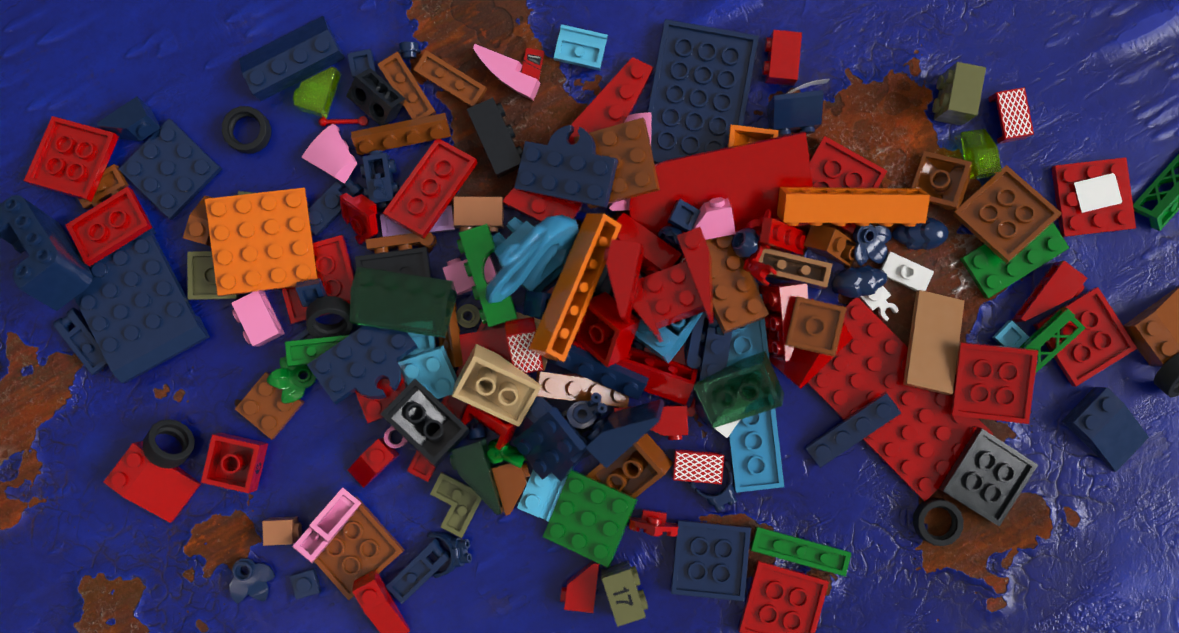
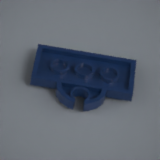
[514,125,618,208]
[307,309,418,405]

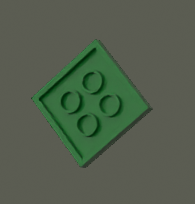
[543,470,638,568]

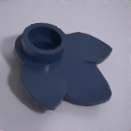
[853,224,892,266]
[229,558,275,604]

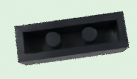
[467,97,523,178]

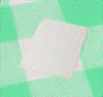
[1074,173,1122,213]

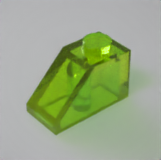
[293,67,341,119]
[960,129,1002,179]

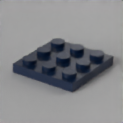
[119,119,222,220]
[671,520,751,601]

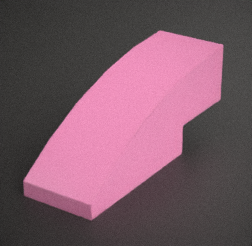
[473,44,541,101]
[292,488,361,563]

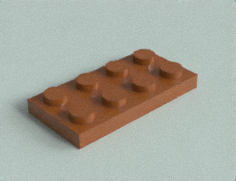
[706,235,769,334]

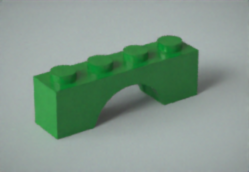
[457,224,518,327]

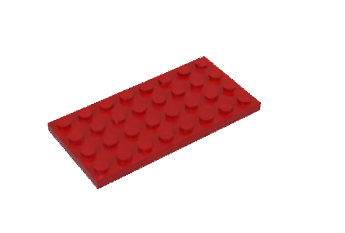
[807,297,993,501]

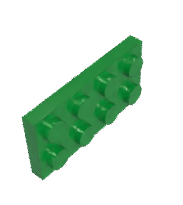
[960,223,1069,299]

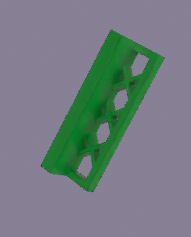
[1133,154,1179,231]
[1019,307,1085,373]

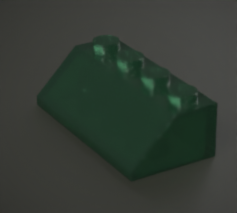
[350,267,457,338]

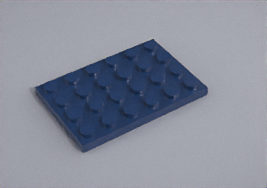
[648,19,759,163]

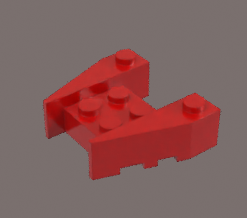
[632,227,714,343]

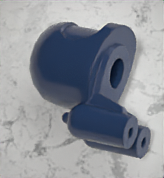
[567,393,607,430]

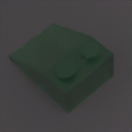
[694,351,784,428]
[450,439,504,515]

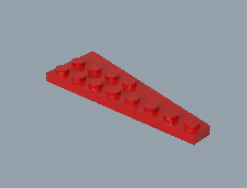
[503,57,654,222]

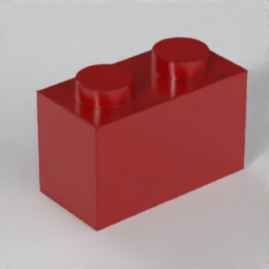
[762,30,802,86]

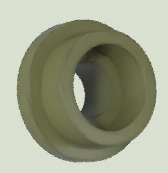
[456,304,481,328]

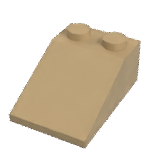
[452,344,542,427]

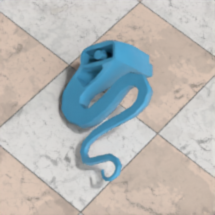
[485,215,579,303]

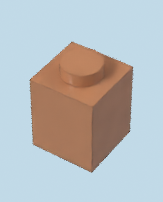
[262,517,302,546]

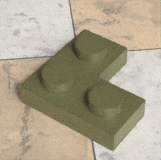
[430,472,485,538]

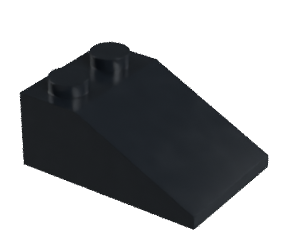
[380,379,470,468]

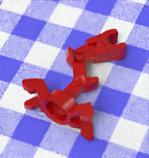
[732,209,782,286]

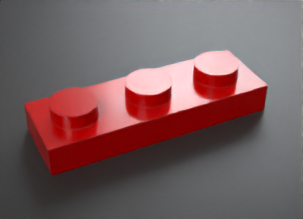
[760,218,806,256]

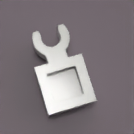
[859,286,899,321]

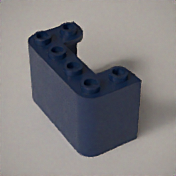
[0,195,93,311]

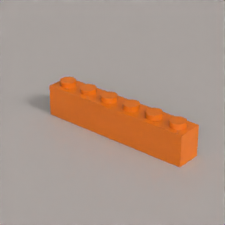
[777,187,930,227]
[529,213,622,362]

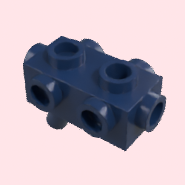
[360,150,400,210]

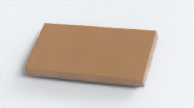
[903,290,965,395]

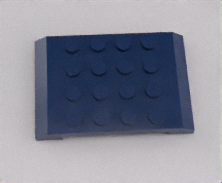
[74,213,210,383]

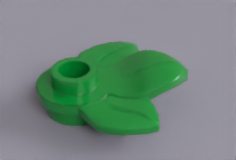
[267,357,316,403]
[486,438,527,468]

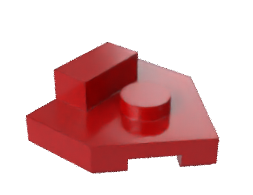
[339,193,378,245]
[628,509,678,537]

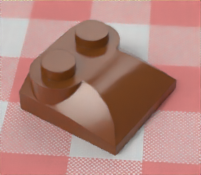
[911,151,973,210]

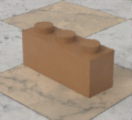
[759,249,832,289]

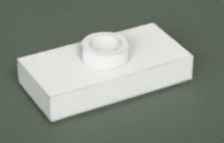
[881,251,934,291]

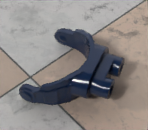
[688,460,737,512]
[427,532,472,578]

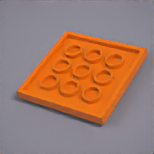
[205,187,318,297]

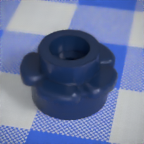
[397,42,421,59]

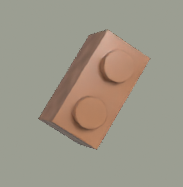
[453,197,504,233]

